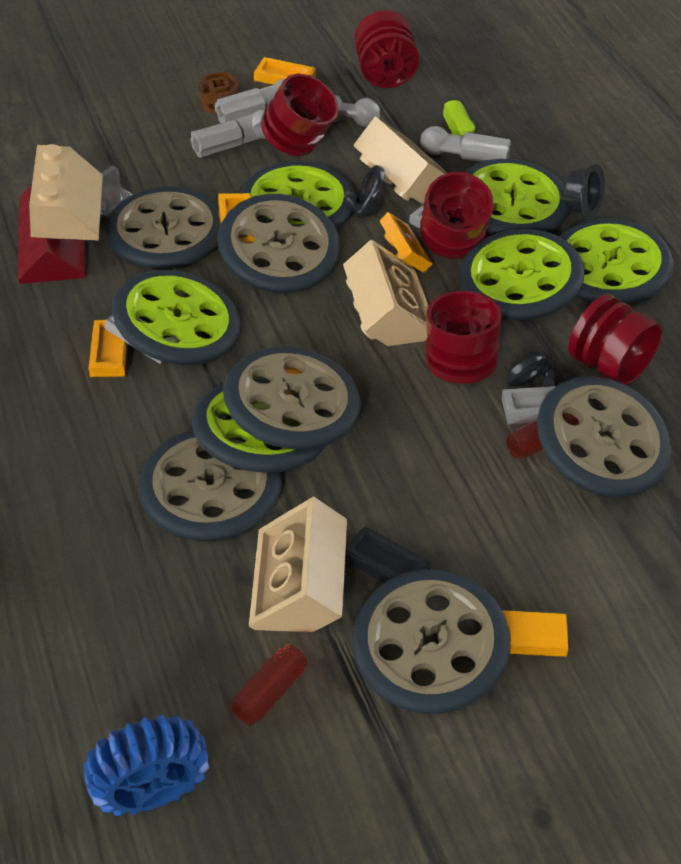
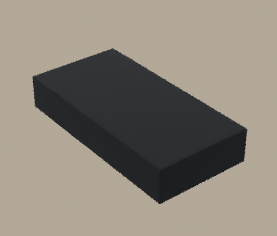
[345,526,431,583]

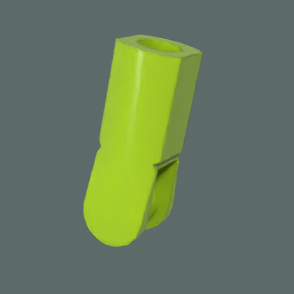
[443,100,475,136]

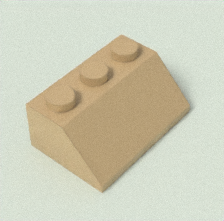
[353,116,448,203]
[29,144,103,241]
[343,239,429,346]
[249,496,347,632]

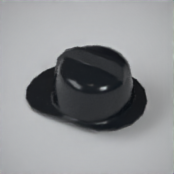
[560,164,605,223]

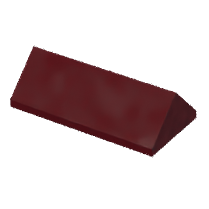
[18,185,86,284]

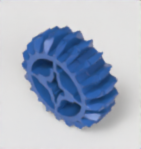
[83,715,209,816]

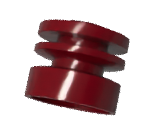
[354,10,419,88]
[260,73,339,157]
[420,172,494,259]
[425,291,502,384]
[568,294,663,386]

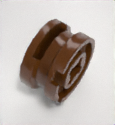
[199,72,239,114]

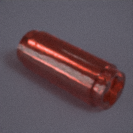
[506,413,579,459]
[230,644,308,726]

